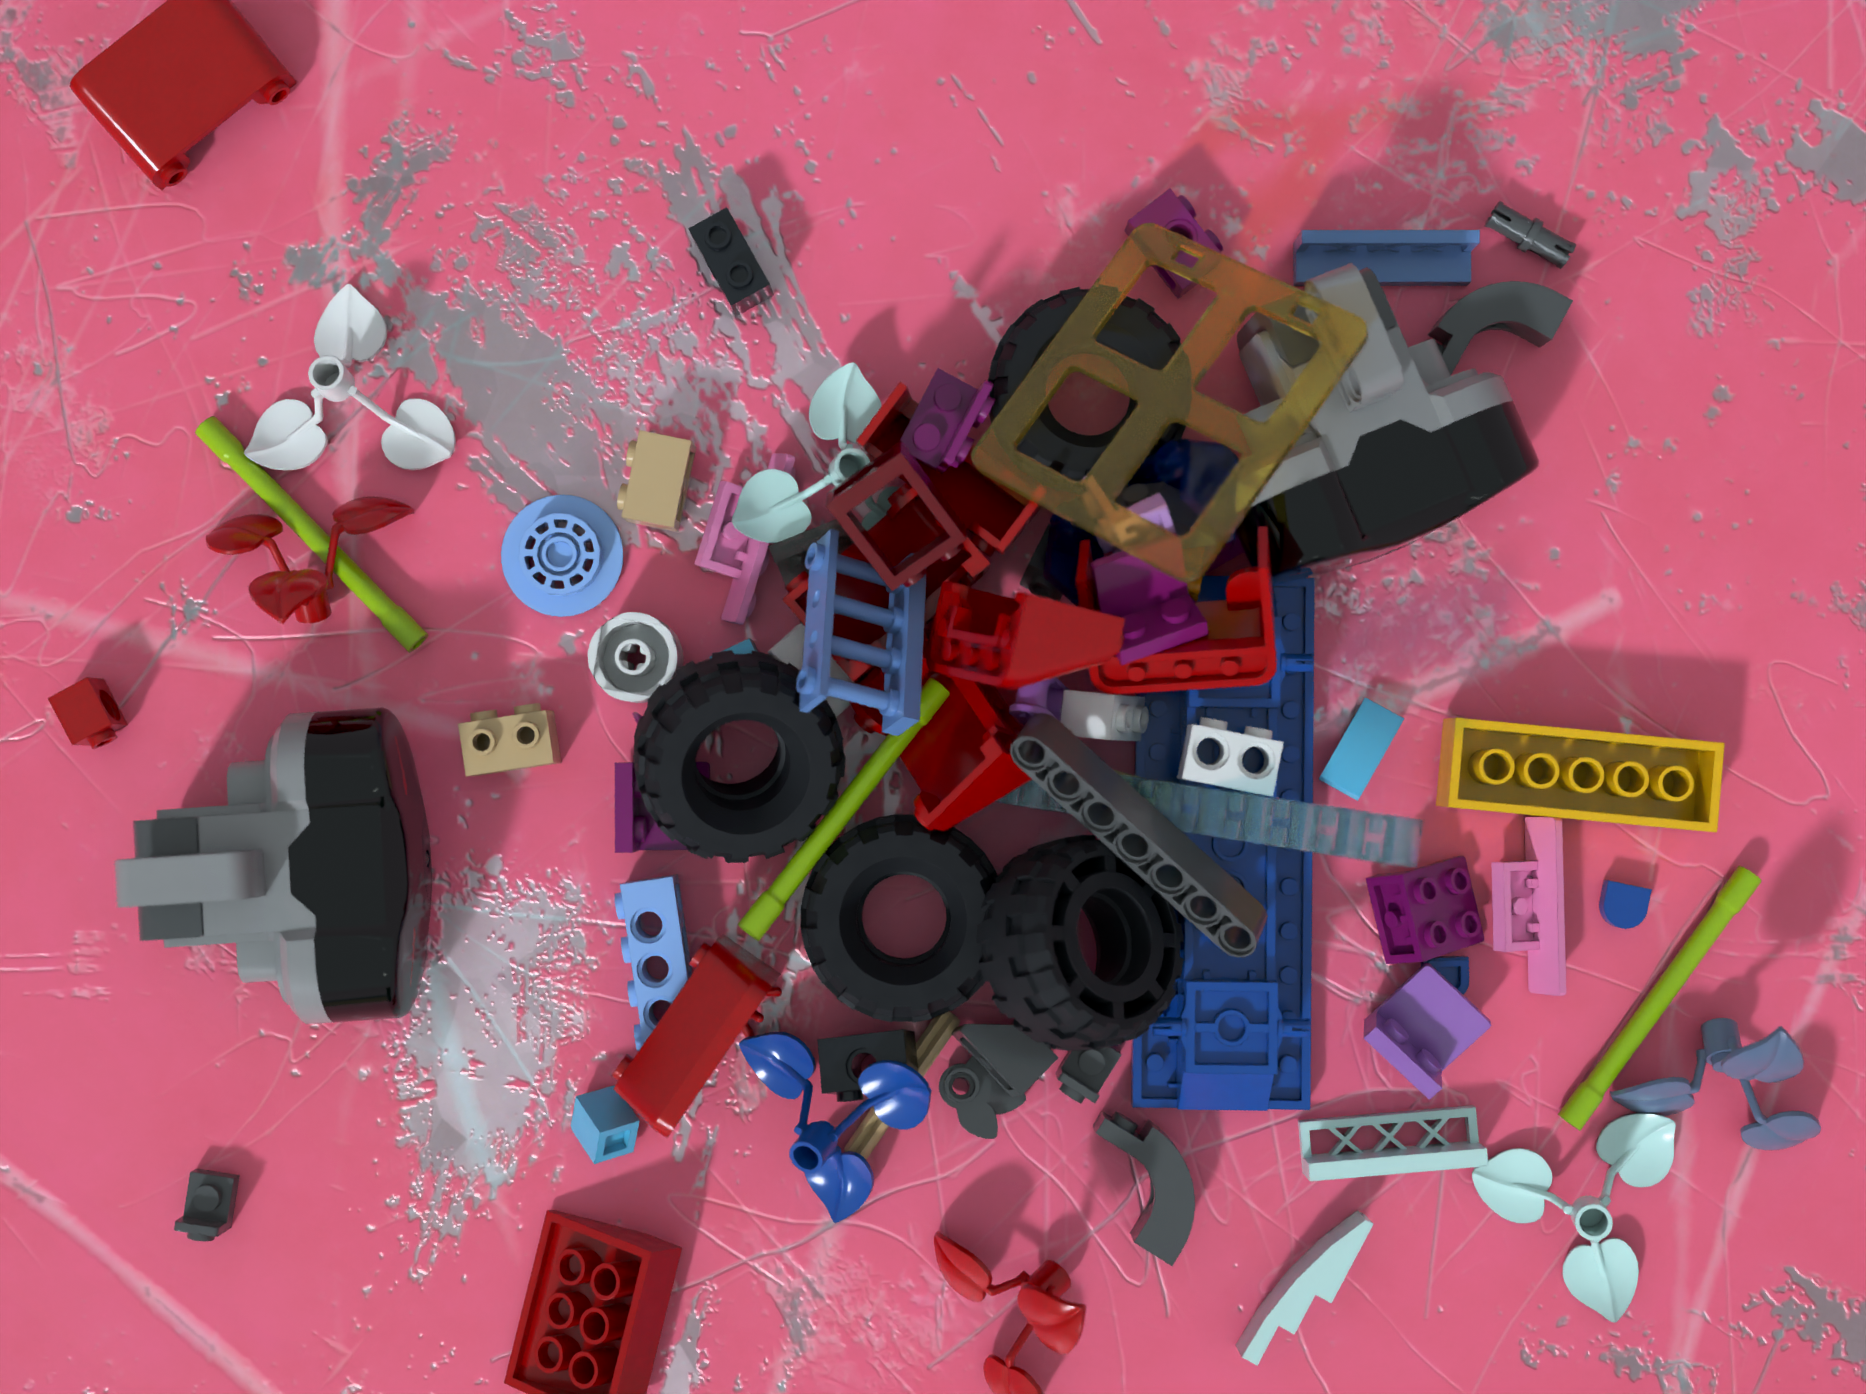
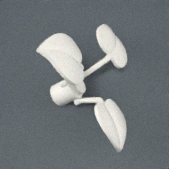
[244,284,456,470]

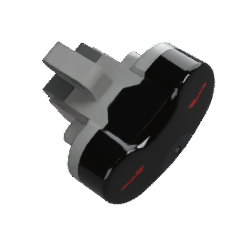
[1220,263,1539,584]
[114,707,432,1024]

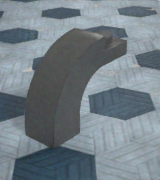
[1428,281,1573,375]
[1093,1111,1195,1266]

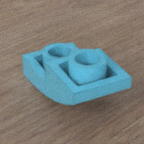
[1319,697,1404,801]

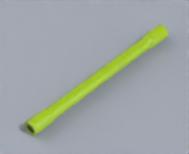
[195,416,428,653]
[738,678,950,941]
[1557,866,1762,1131]

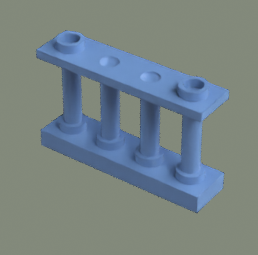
[796,529,927,736]

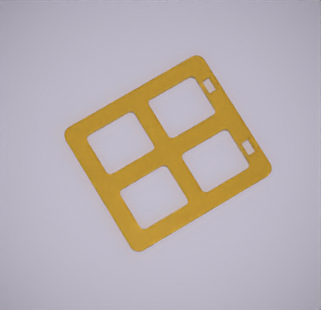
[972,223,1368,582]

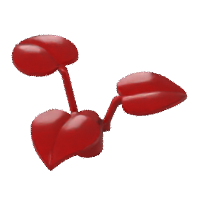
[206,497,414,624]
[934,1231,1086,1394]

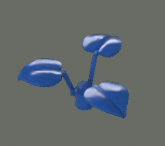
[739,1032,932,1223]

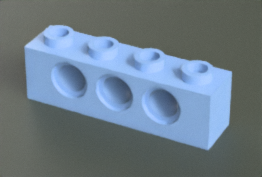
[615,874,692,1051]

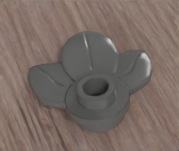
[939,1056,1026,1139]

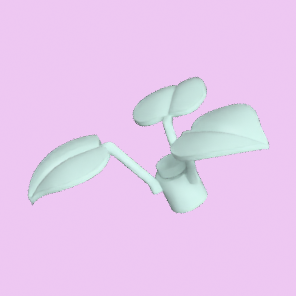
[732,362,900,543]
[1472,1113,1676,1323]

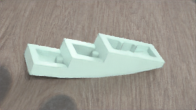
[1236,1211,1373,1366]

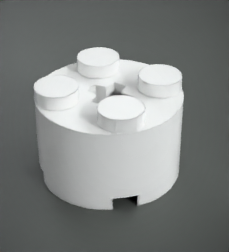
[588,612,684,703]

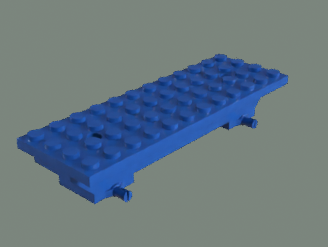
[1131,576,1315,1111]

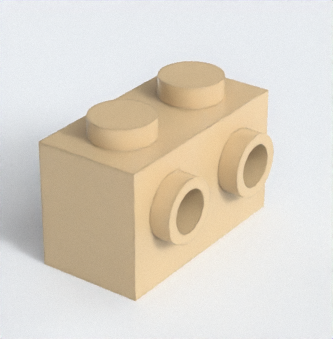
[617,430,696,532]
[458,703,561,776]

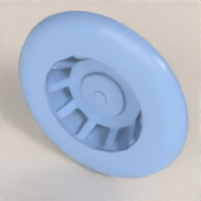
[501,495,623,617]

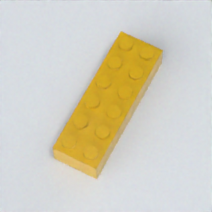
[1436,718,1725,832]

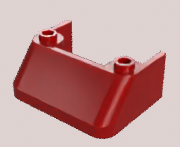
[856,382,1048,557]
[1076,526,1277,695]
[611,934,781,1138]

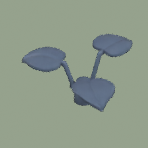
[1610,1018,1821,1150]

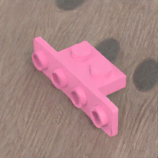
[694,453,796,625]
[1491,817,1566,996]

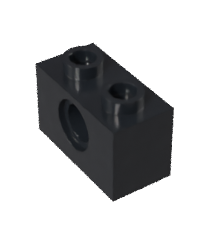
[688,207,774,316]
[817,1029,918,1102]

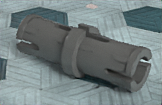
[1484,201,1576,269]

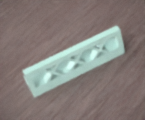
[1298,1105,1489,1181]

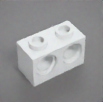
[1060,690,1149,741]
[1177,717,1284,796]

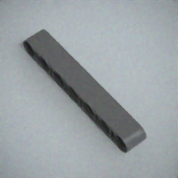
[1010,713,1268,957]

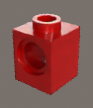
[48,677,128,749]

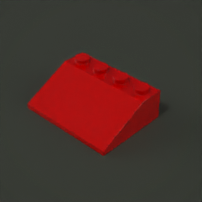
[504,1210,682,1394]

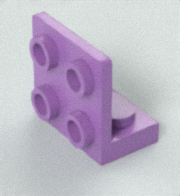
[1363,963,1491,1100]

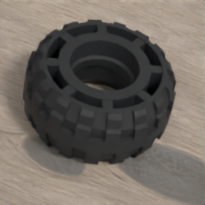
[988,287,1193,497]
[633,650,846,863]
[801,814,998,1023]
[977,835,1184,1051]

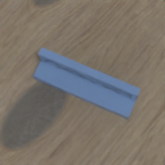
[1293,230,1480,286]

